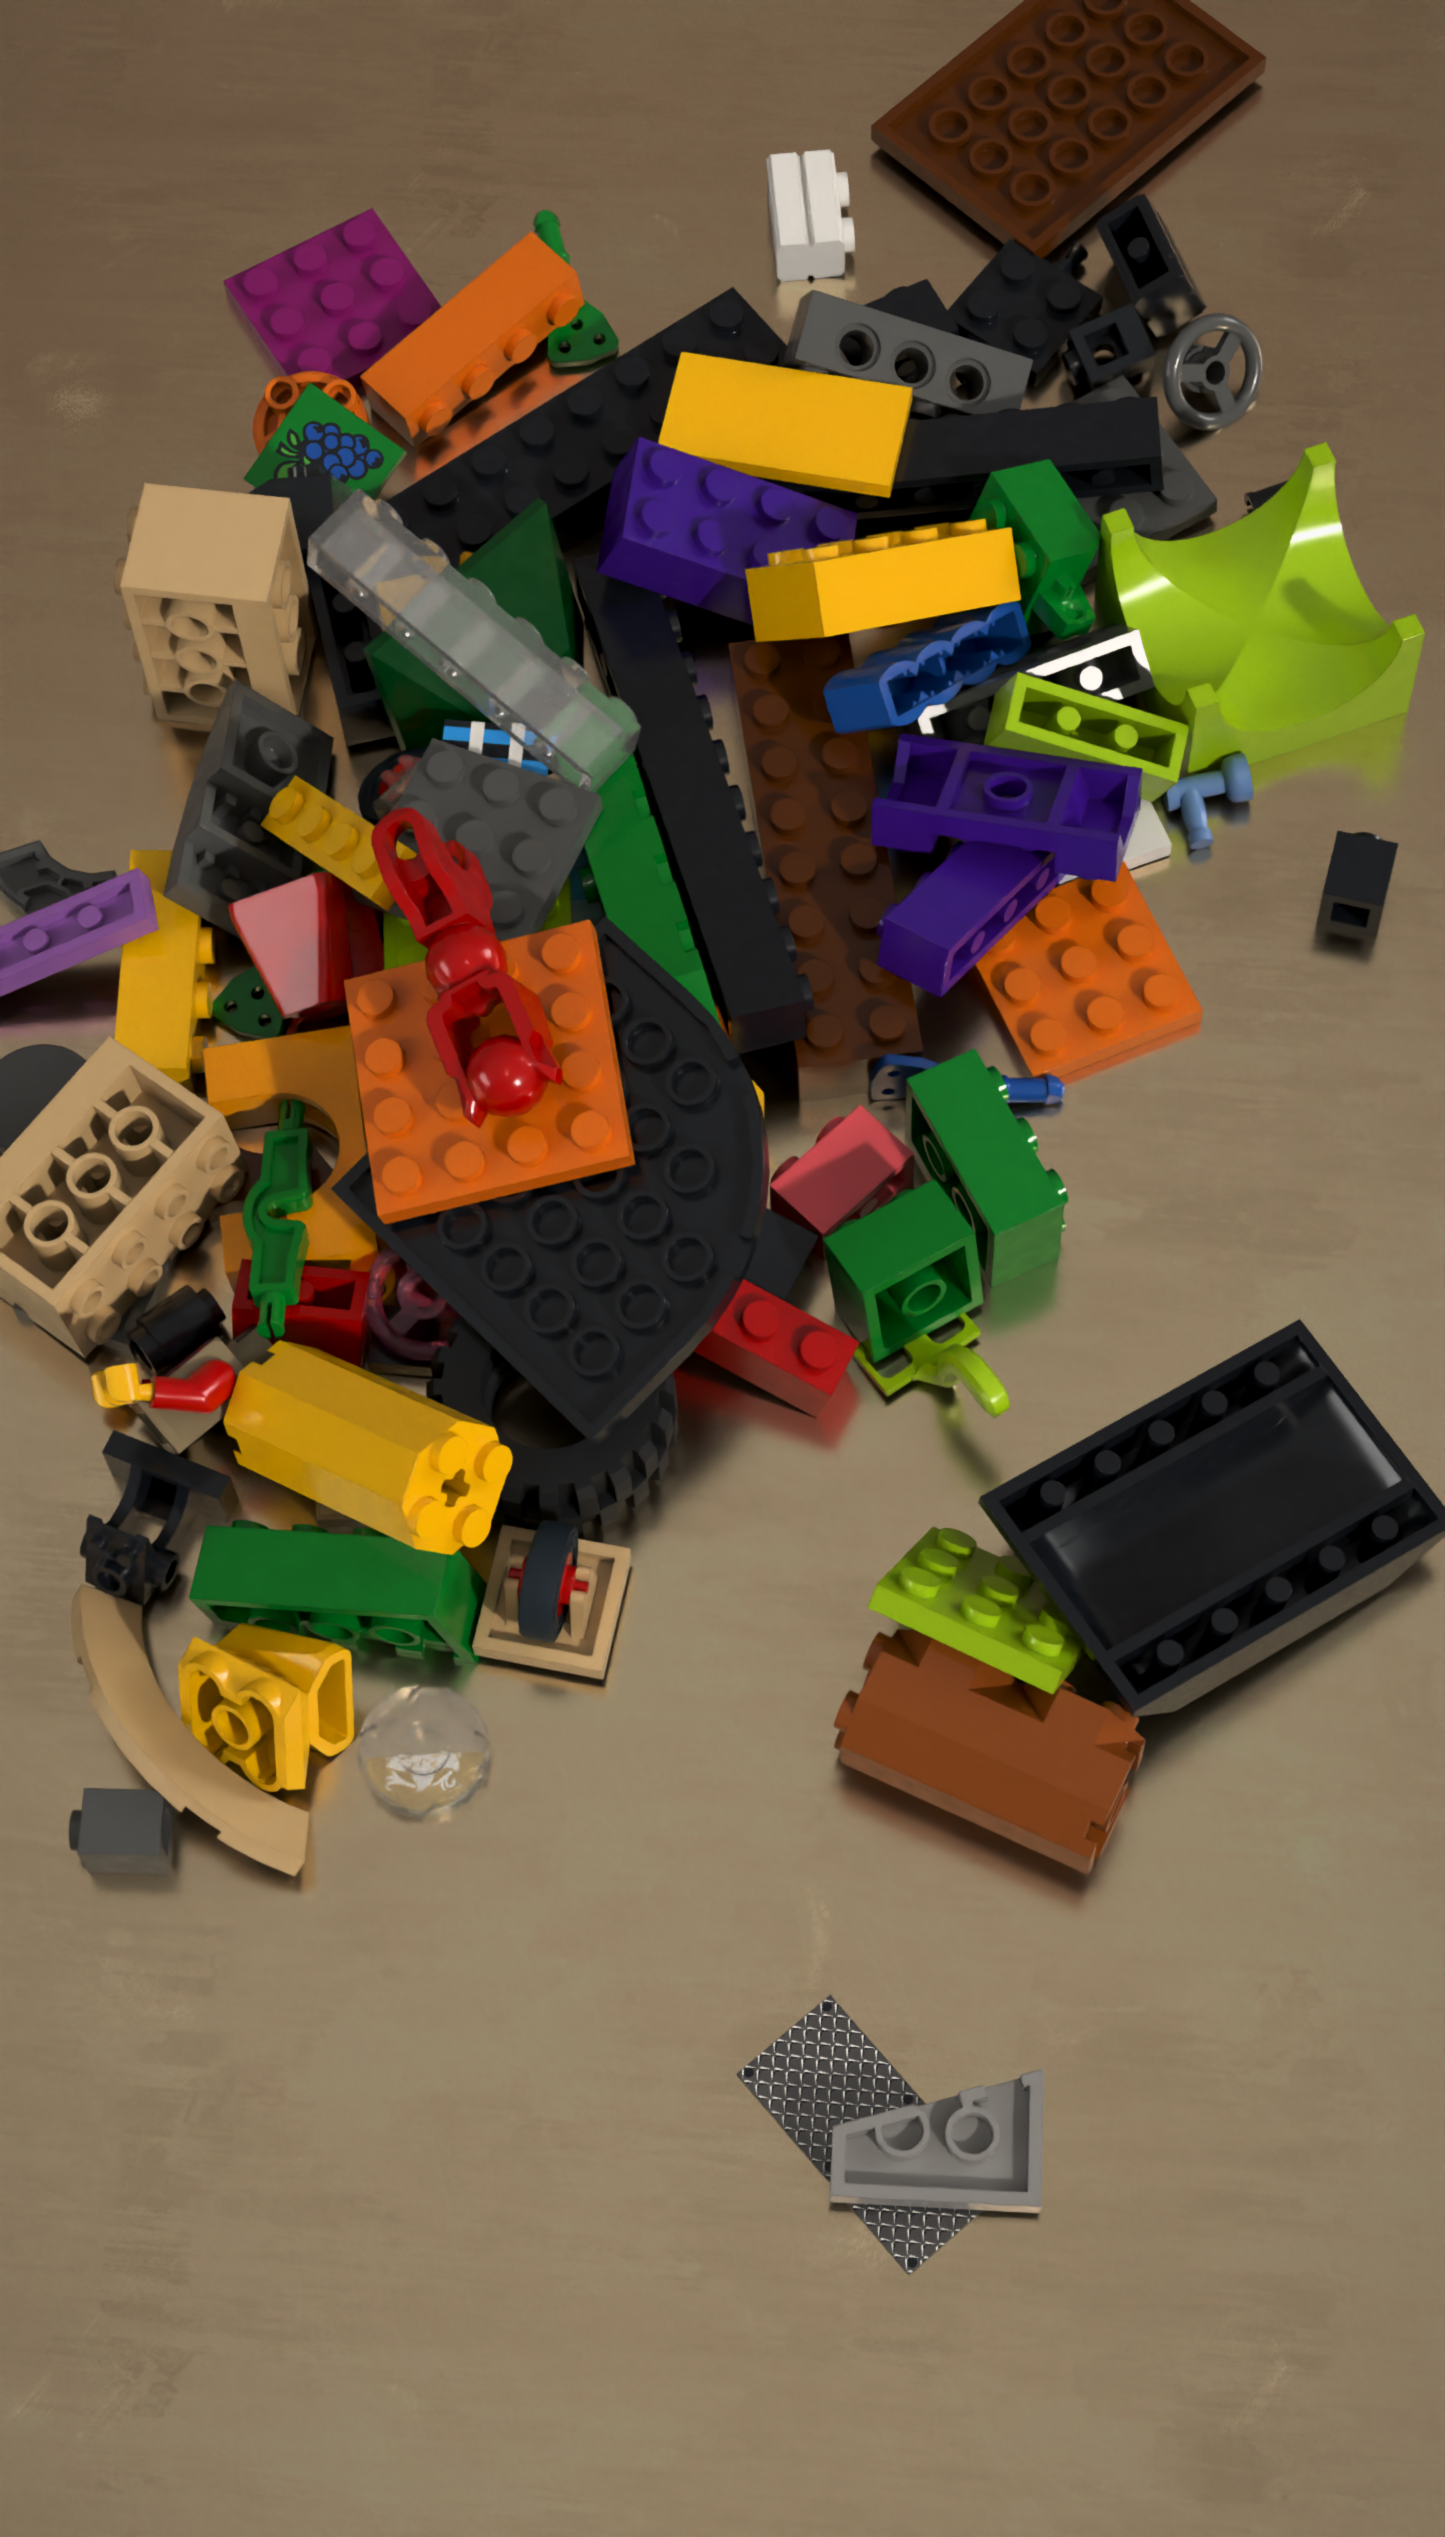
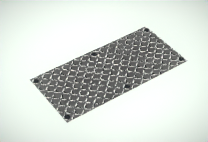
[737,1995,983,2275]

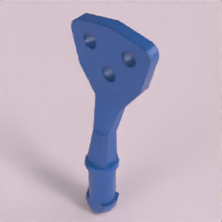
[869,1054,1065,1105]

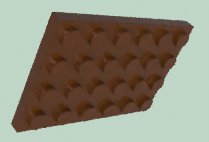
[871,0,1266,259]

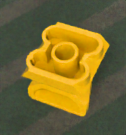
[178,1623,354,1792]

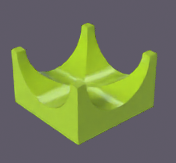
[1095,442,1425,778]

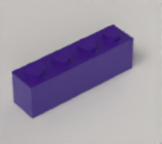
[877,841,1066,998]

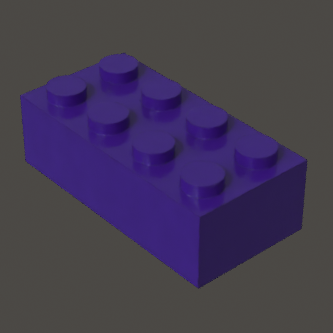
[596,437,858,625]

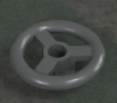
[1163,313,1263,431]

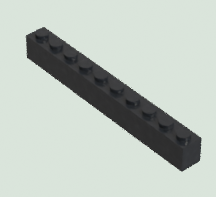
[573,552,814,1054]

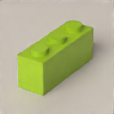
[984,672,1190,802]

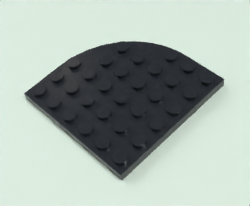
[331,916,770,1448]

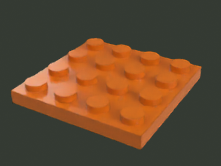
[344,919,636,1225]

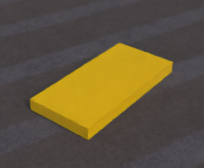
[658,352,913,498]

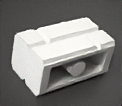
[766,149,855,282]

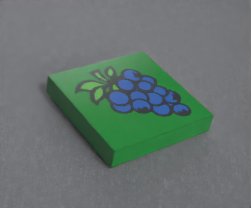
[243,382,407,521]

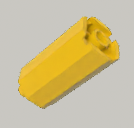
[223,1340,513,1555]

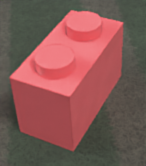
[770,1105,914,1261]

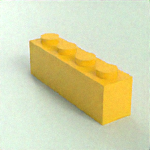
[114,850,217,1095]

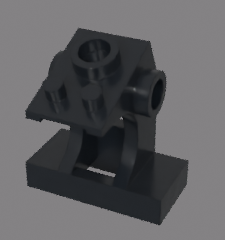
[80,1430,239,1606]

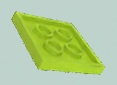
[867,1526,1086,1695]

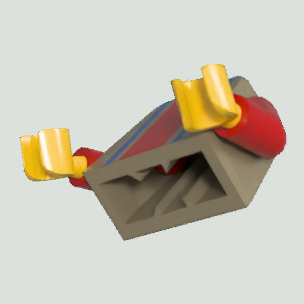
[91,1323,275,1454]

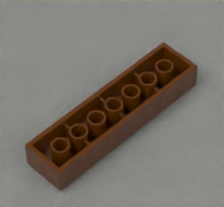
[728,633,923,1102]

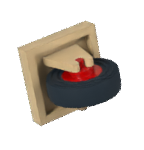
[472,1520,632,1680]

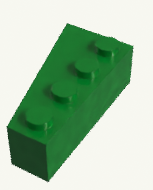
[189,1520,487,1664]

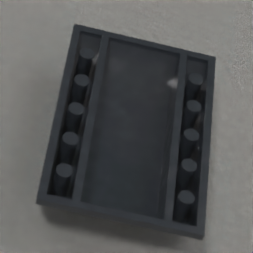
[978,1319,1445,1717]

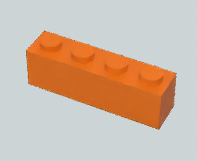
[360,231,585,448]

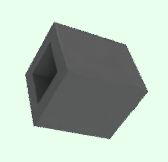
[69,1788,174,1875]

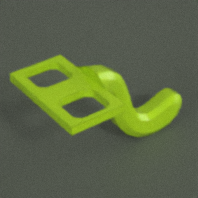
[852,1312,1010,1418]

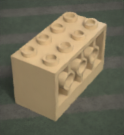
[114,483,319,725]
[0,1036,248,1358]

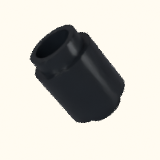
[126,1285,226,1375]

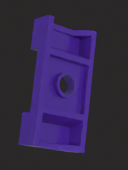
[872,733,1143,882]

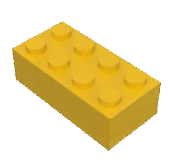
[745,518,1021,642]

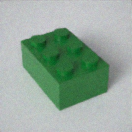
[905,1048,1069,1289]

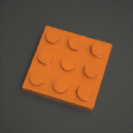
[971,861,1203,1078]

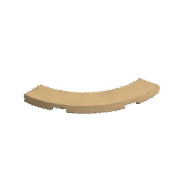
[71,1584,309,1876]

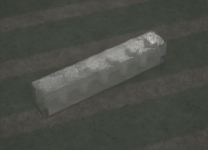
[307,488,642,792]

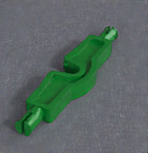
[242,1099,313,1339]

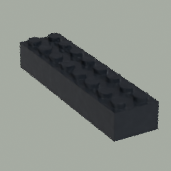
[351,287,787,586]

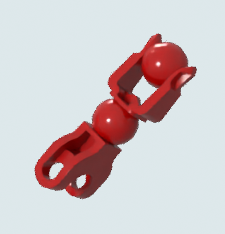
[371,807,563,1128]

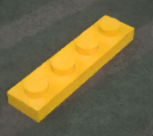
[260,775,418,912]

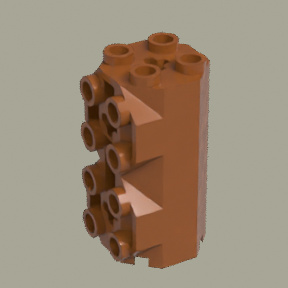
[834,1629,1146,1875]

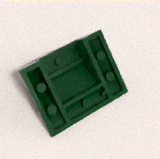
[363,498,584,751]

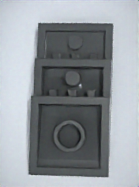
[163,680,334,939]

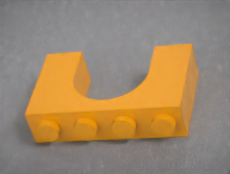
[203,1025,393,1294]

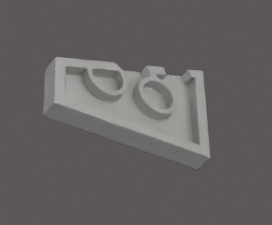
[829,2068,1044,2213]

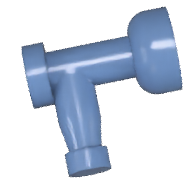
[1162,752,1253,849]

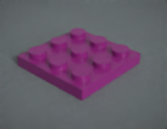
[223,208,441,390]

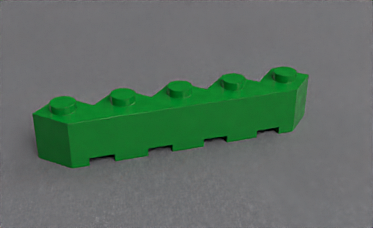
[545,702,721,1026]

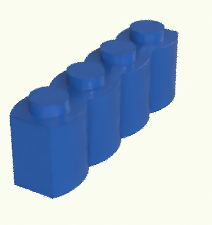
[823,601,1032,734]

